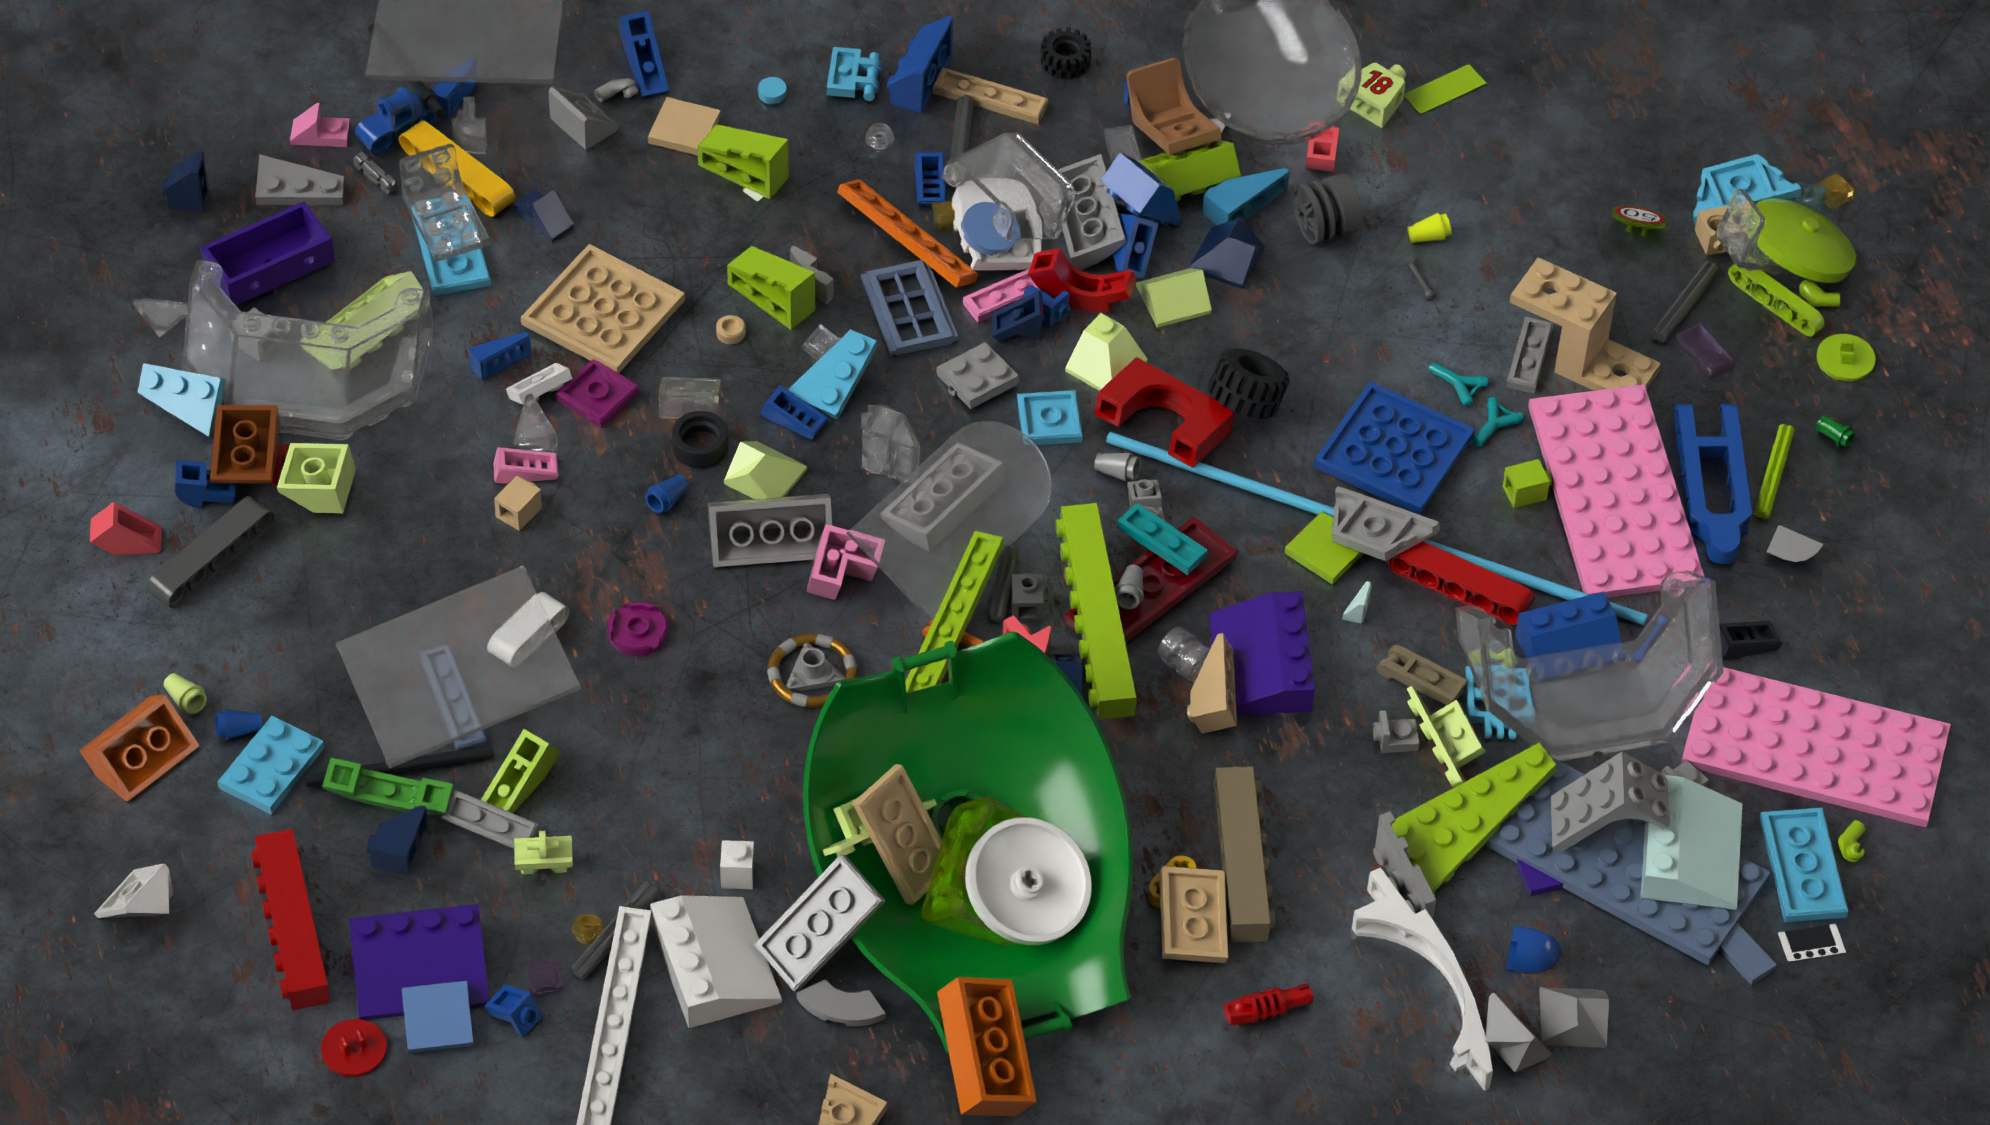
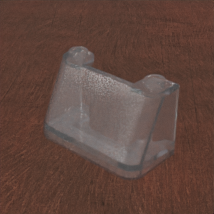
[941,133,1075,241]

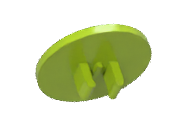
[1816,334,1876,381]

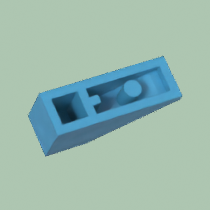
[1203,168,1290,225]

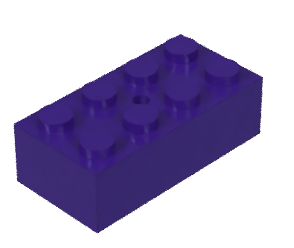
[200,201,335,308]

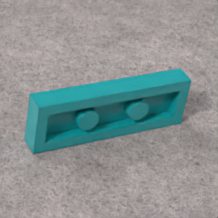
[1117,503,1208,575]

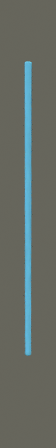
[1106,432,1648,626]

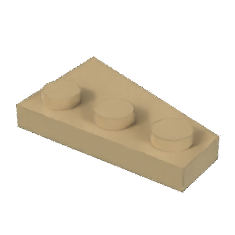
[818,1074,887,1125]

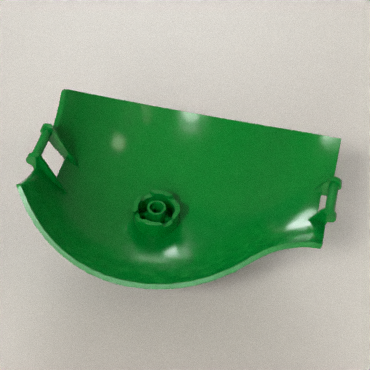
[803,632,1133,1053]

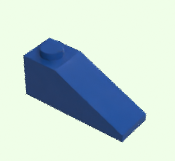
[618,10,669,98]

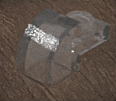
[451,97,487,158]

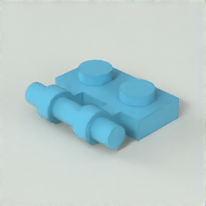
[827,47,882,101]

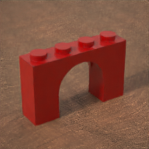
[1094,357,1235,468]

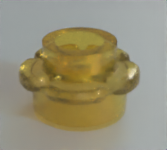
[571,914,603,944]

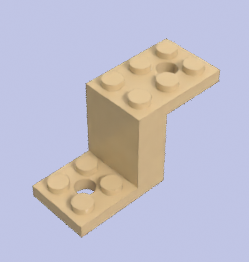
[1509,257,1661,391]

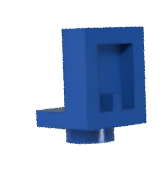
[1024,285,1070,328]
[484,984,543,1037]

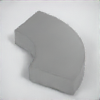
[797,980,885,1027]

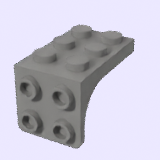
[1551,752,1670,852]

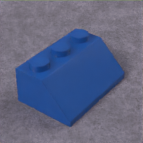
[887,16,953,113]
[1515,591,1624,682]

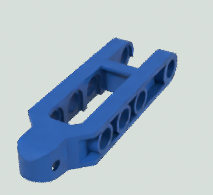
[1674,404,1752,564]

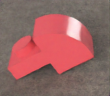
[1305,125,1340,173]

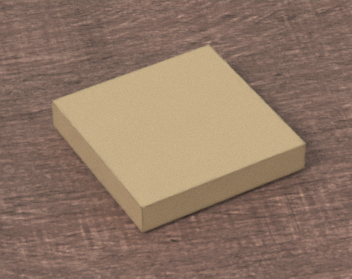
[648,97,721,156]

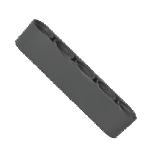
[147,496,275,608]

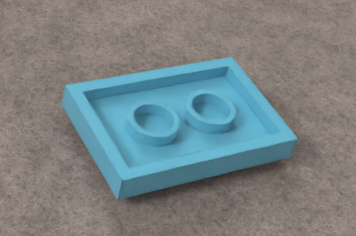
[218,715,325,814]

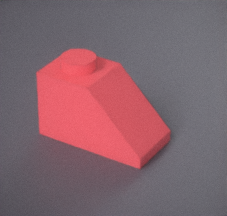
[90,502,162,555]

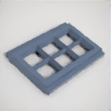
[861,260,958,356]

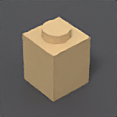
[494,476,542,531]

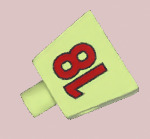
[1339,63,1406,128]

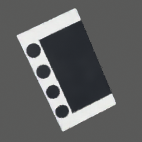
[1778,924,1846,962]

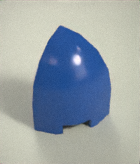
[1506,925,1561,973]

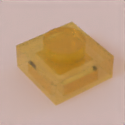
[1813,172,1855,209]
[931,201,955,231]

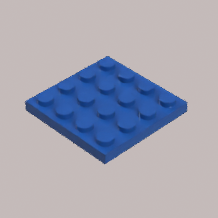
[1314,381,1475,515]

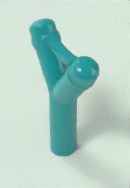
[1429,361,1489,407]
[1472,397,1524,447]

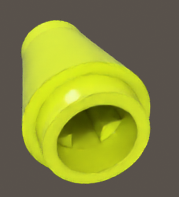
[1407,212,1452,243]

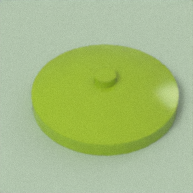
[1747,198,1856,283]

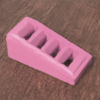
[493,447,558,484]

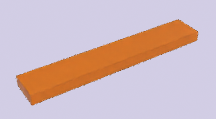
[837,179,979,288]

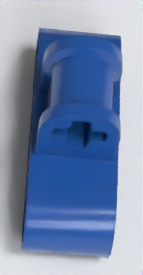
[355,86,439,155]

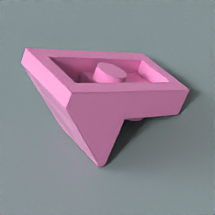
[290,103,351,147]

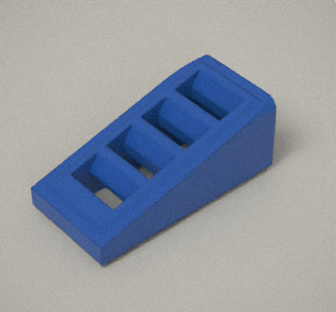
[432,61,478,119]
[914,152,947,206]
[468,331,532,381]
[760,385,829,440]

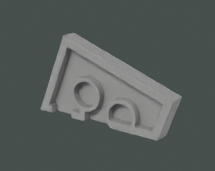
[255,155,345,205]
[1373,811,1436,918]

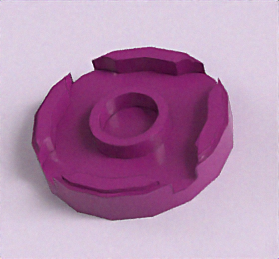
[607,601,668,656]

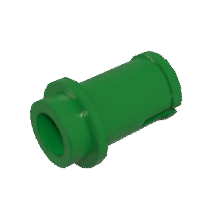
[1816,414,1856,448]

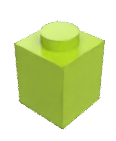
[1502,459,1552,508]

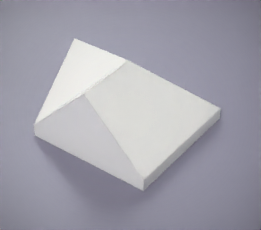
[94,864,174,918]

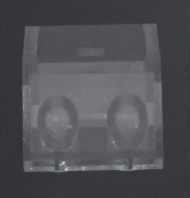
[862,405,920,485]

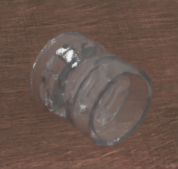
[1157,626,1211,683]

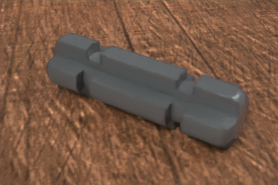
[353,152,398,194]

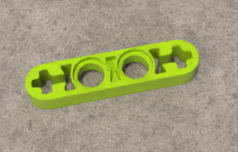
[1728,259,1824,337]

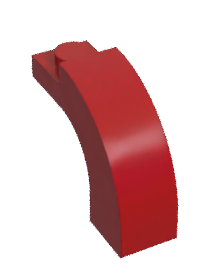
[1028,248,1137,312]

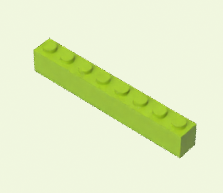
[1055,503,1136,720]

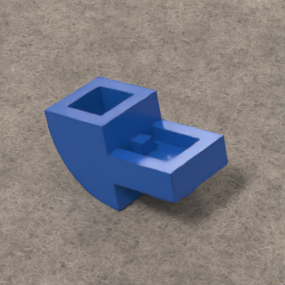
[175,459,235,508]

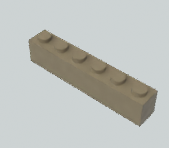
[1214,766,1275,943]

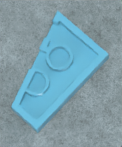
[788,329,878,420]
[137,363,226,438]

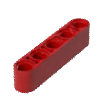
[1388,541,1535,625]

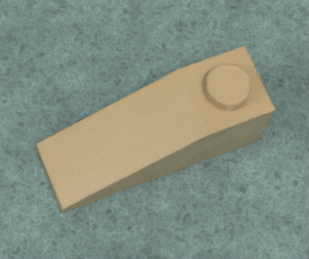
[1187,633,1237,734]

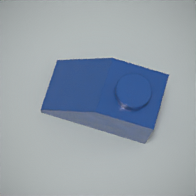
[1113,213,1159,279]

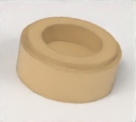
[716,315,746,344]

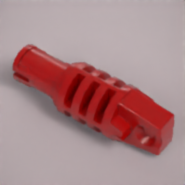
[1223,983,1314,1025]

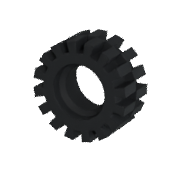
[1040,27,1092,80]

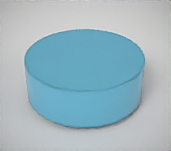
[758,77,786,104]

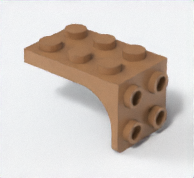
[1127,58,1221,155]

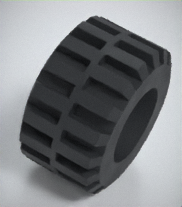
[1208,348,1290,419]

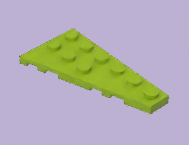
[1392,743,1556,895]

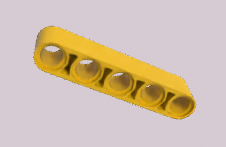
[398,120,516,217]

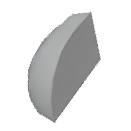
[1767,525,1823,562]

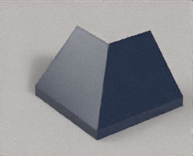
[1189,217,1265,289]

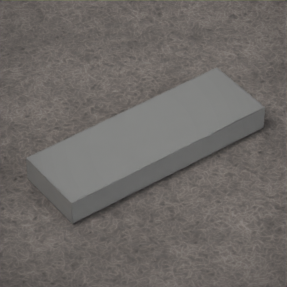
[1506,317,1554,394]
[441,789,540,850]

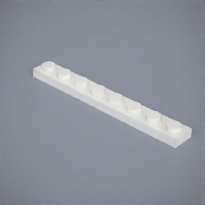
[577,906,651,1125]

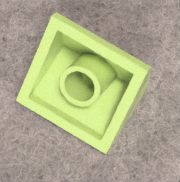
[1136,268,1212,328]

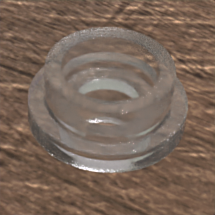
[865,123,894,150]

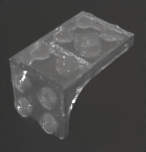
[399,144,490,262]
[1715,189,1801,277]

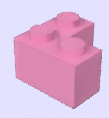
[806,524,884,600]

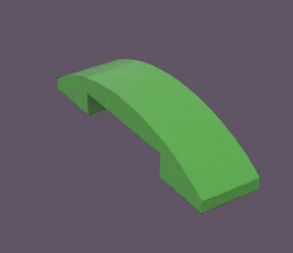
[322,758,454,815]

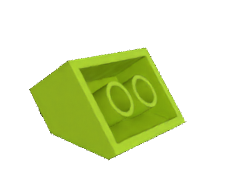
[1139,140,1241,202]

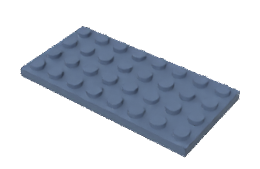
[1486,756,1771,966]

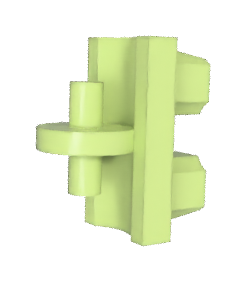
[514,831,573,874]

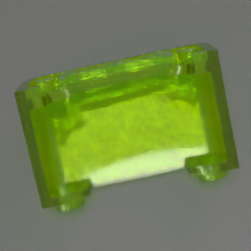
[921,796,1029,946]

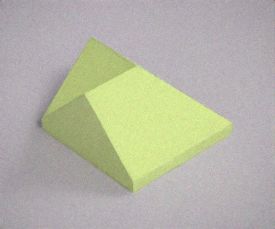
[724,441,807,499]

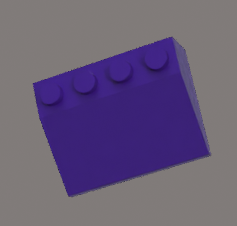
[1209,591,1315,715]
[349,904,489,1020]

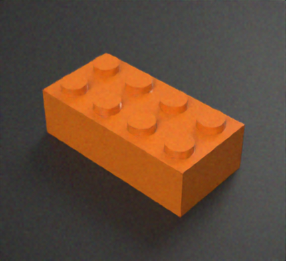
[937,977,1037,1116]

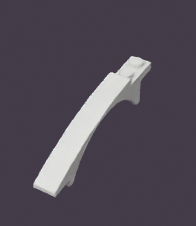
[1352,867,1493,1091]

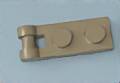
[1376,645,1468,706]

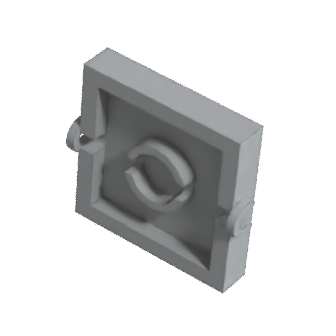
[937,342,1019,409]

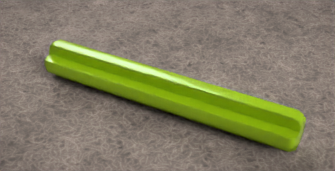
[1754,424,1795,520]

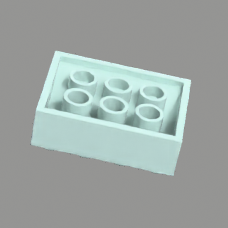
[1641,775,1742,910]

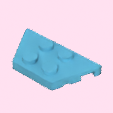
[1693,154,1801,224]

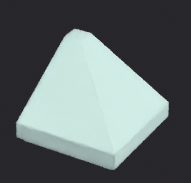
[1342,581,1372,624]

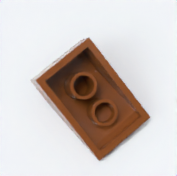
[210,405,281,483]

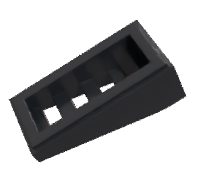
[1710,621,1782,661]

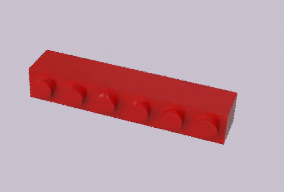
[251,829,330,1010]

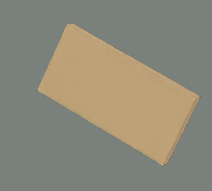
[852,764,955,905]

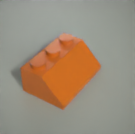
[79,695,200,801]

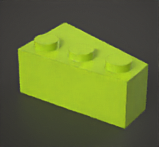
[697,124,789,199]
[727,246,815,330]

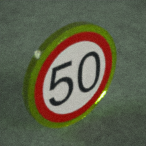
[1611,206,1668,236]

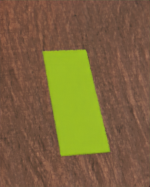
[1404,64,1487,114]

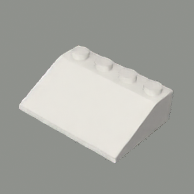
[650,895,782,1028]

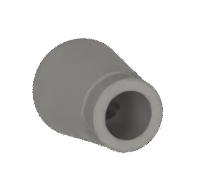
[1094,453,1141,482]
[1115,565,1144,609]

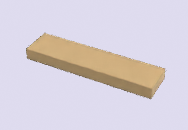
[933,68,1048,124]

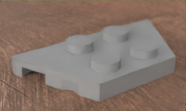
[1332,486,1440,561]

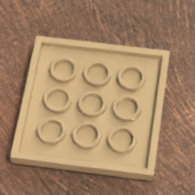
[521,244,685,373]

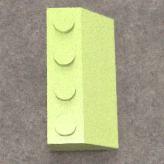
[300,271,430,369]

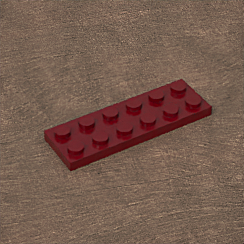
[1064,516,1237,643]

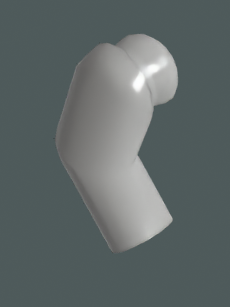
[594,78,638,102]

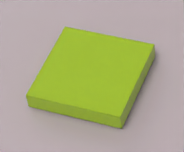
[1284,511,1364,585]

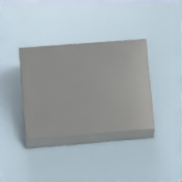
[548,86,620,150]

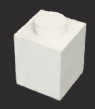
[720,840,754,890]

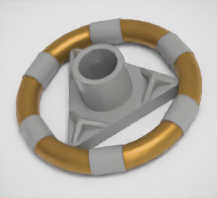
[767,633,858,708]

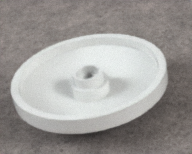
[965,817,1092,945]

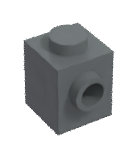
[1011,573,1044,622]

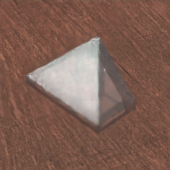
[133,297,199,338]
[513,393,558,453]

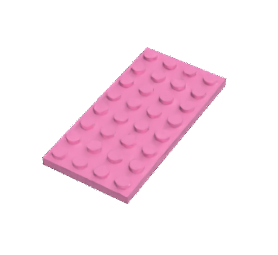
[1528,384,1705,598]
[1681,663,1951,828]

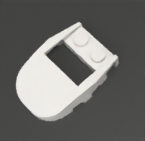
[952,180,1041,270]

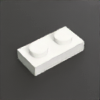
[506,363,573,405]

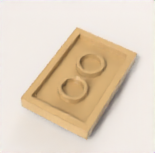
[1159,866,1228,963]

